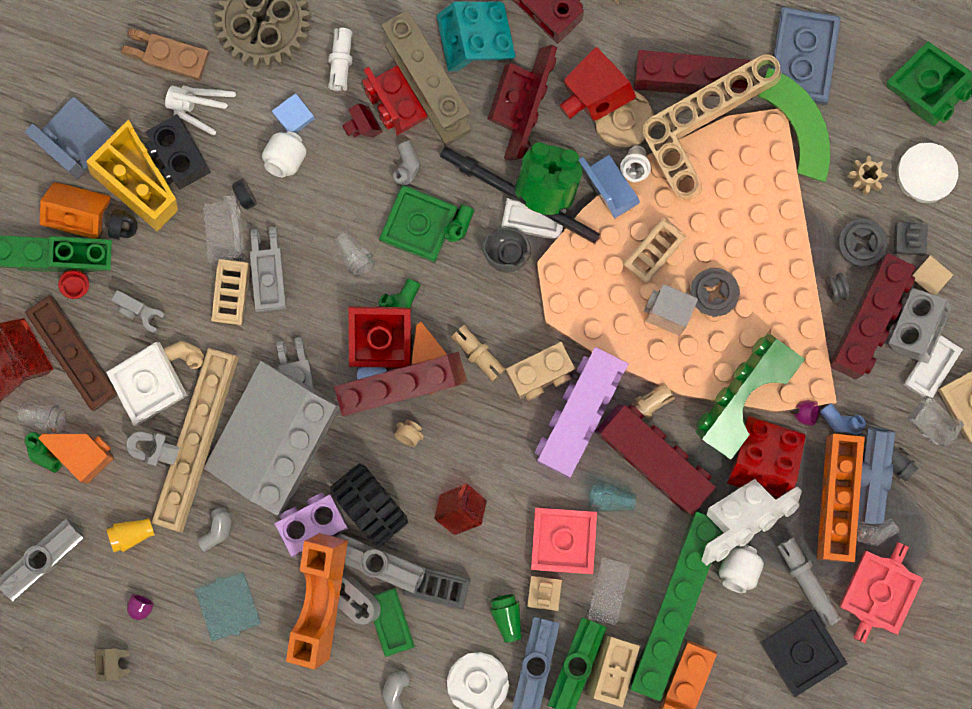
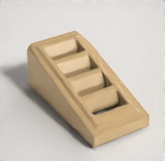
[623,217,687,284]
[211,259,251,326]

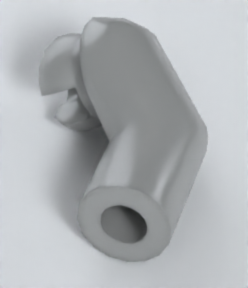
[393,141,420,185]
[197,507,232,552]

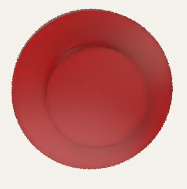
[58,269,89,299]

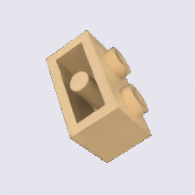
[506,342,575,401]

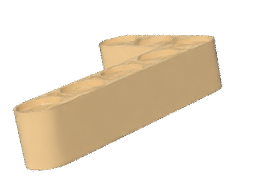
[643,54,782,200]

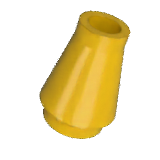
[106,518,155,553]

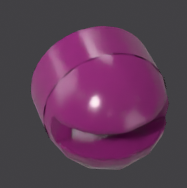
[794,400,819,426]
[127,594,154,620]

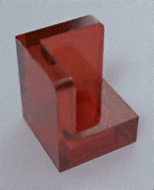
[434,484,487,535]

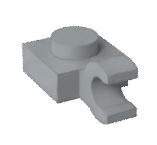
[111,290,167,334]

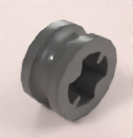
[825,273,850,303]

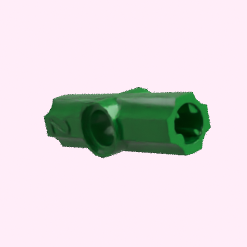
[547,617,607,709]

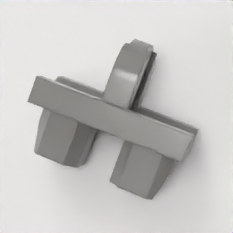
[126,432,180,466]

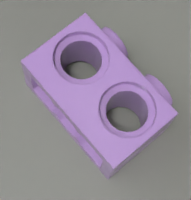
[274,493,350,557]

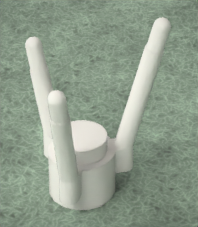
[165,85,236,135]

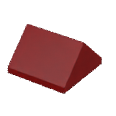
[348,306,412,368]

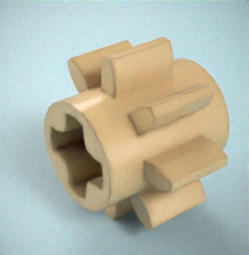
[847,156,888,196]

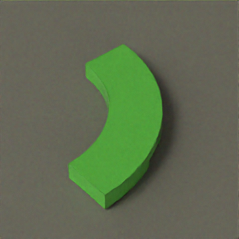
[758,68,830,183]

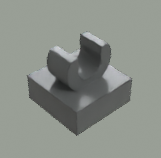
[894,222,928,256]

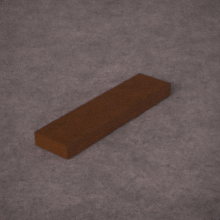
[25,295,118,412]

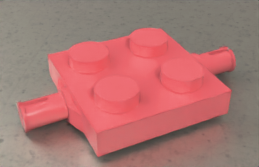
[838,542,923,644]

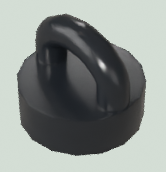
[108,209,138,240]

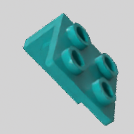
[436,2,516,72]

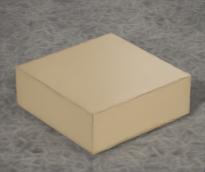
[912,255,953,295]

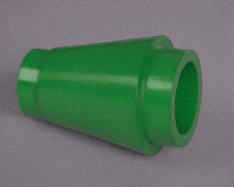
[489,594,522,643]

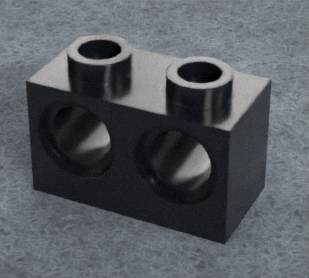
[145,114,211,190]

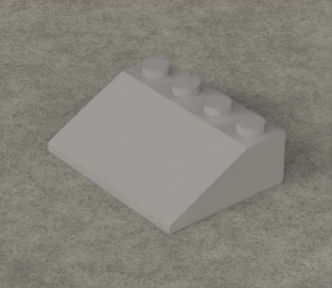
[204,360,340,516]

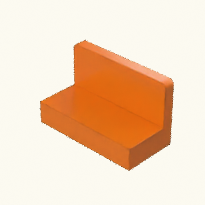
[40,182,111,239]

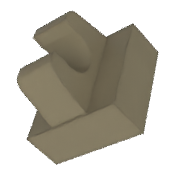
[95,648,130,681]

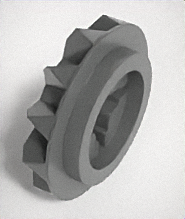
[838,219,887,267]
[690,268,740,317]

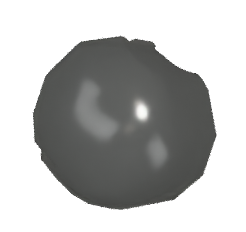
[483,227,531,273]

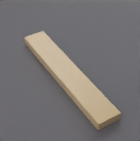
[151,348,239,533]

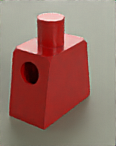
[559,47,636,121]

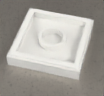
[106,342,188,426]

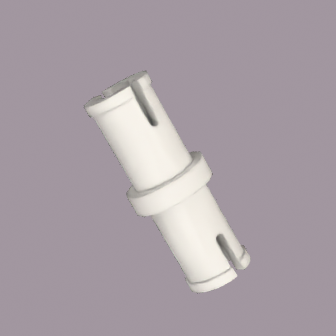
[328,28,353,91]

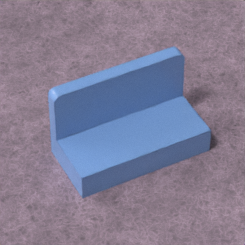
[579,155,640,219]

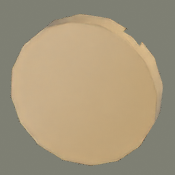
[594,91,654,150]

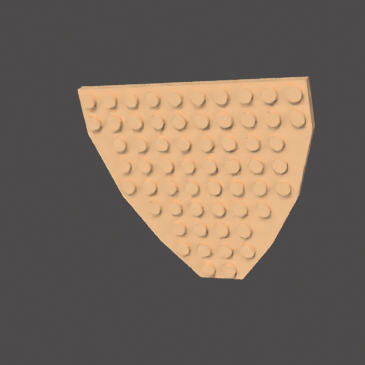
[537,109,837,413]

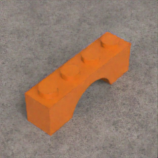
[286,533,348,670]

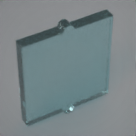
[195,572,261,641]

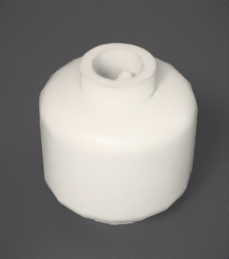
[262,131,307,178]
[718,545,764,593]

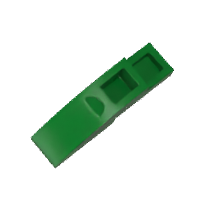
[0,235,112,272]

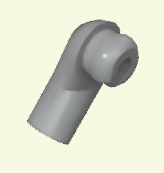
[382,671,410,709]

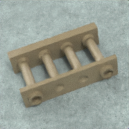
[381,10,471,147]

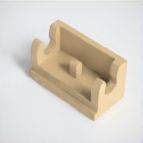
[585,635,640,707]

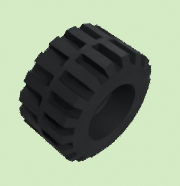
[330,463,408,547]

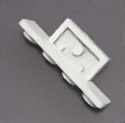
[702,479,802,566]

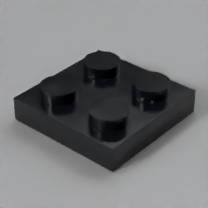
[759,610,848,697]

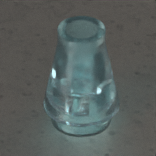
[589,481,636,512]

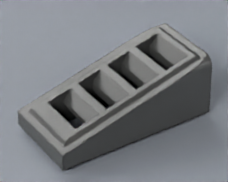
[403,568,471,610]

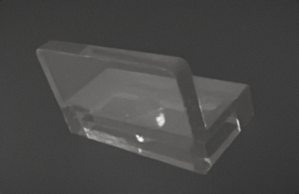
[203,196,245,264]
[585,557,631,625]

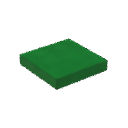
[379,185,458,263]

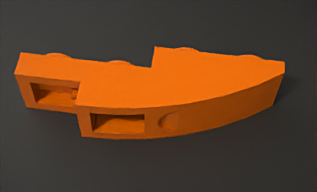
[659,640,717,709]

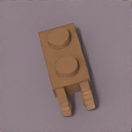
[121,28,210,81]

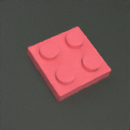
[531,508,597,574]

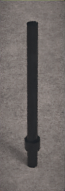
[440,147,601,244]

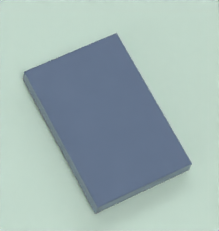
[771,7,841,105]

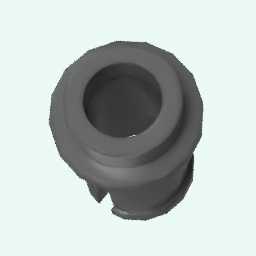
[891,447,918,482]

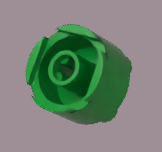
[515,142,582,215]

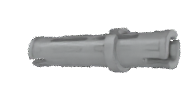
[776,537,842,628]

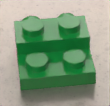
[887,41,972,127]

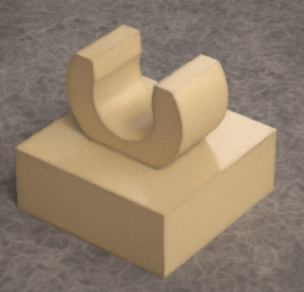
[527,576,562,611]

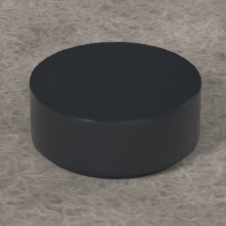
[232,178,257,210]

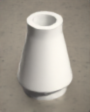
[620,145,651,182]

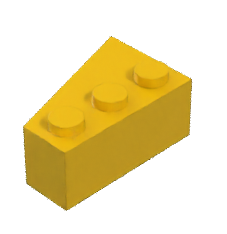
[86,119,178,232]

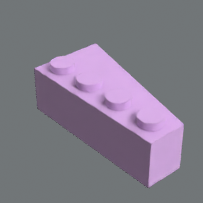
[535,347,628,479]

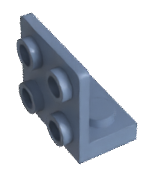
[25,97,115,180]

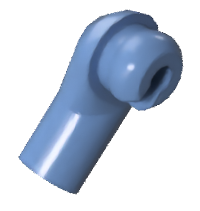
[819,403,866,436]

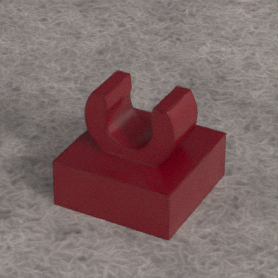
[343,103,383,138]

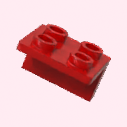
[362,65,428,136]
[727,416,806,499]

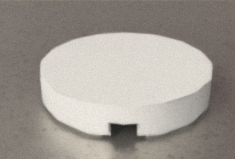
[896,143,959,203]
[447,652,509,709]

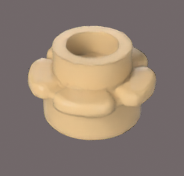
[394,420,424,447]

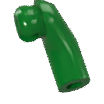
[444,205,475,242]
[378,279,421,308]
[24,432,62,473]

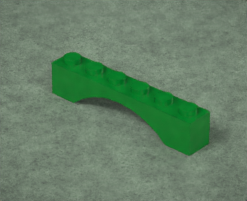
[628,512,723,701]

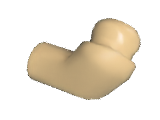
[163,341,204,369]

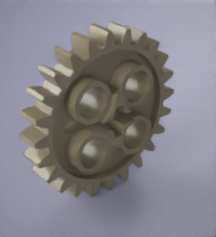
[214,0,312,70]

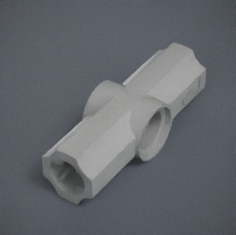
[0,518,86,602]
[337,532,426,594]

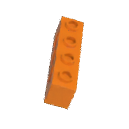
[816,434,864,563]

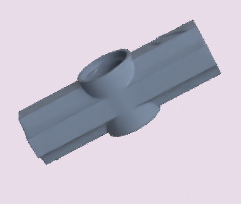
[858,427,895,524]
[512,616,560,709]

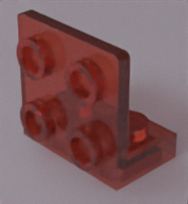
[0,318,53,402]

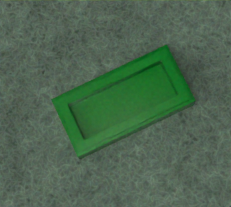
[373,588,415,657]

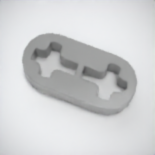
[338,575,381,625]

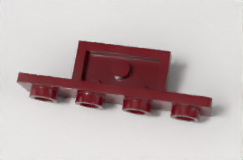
[487,45,557,161]

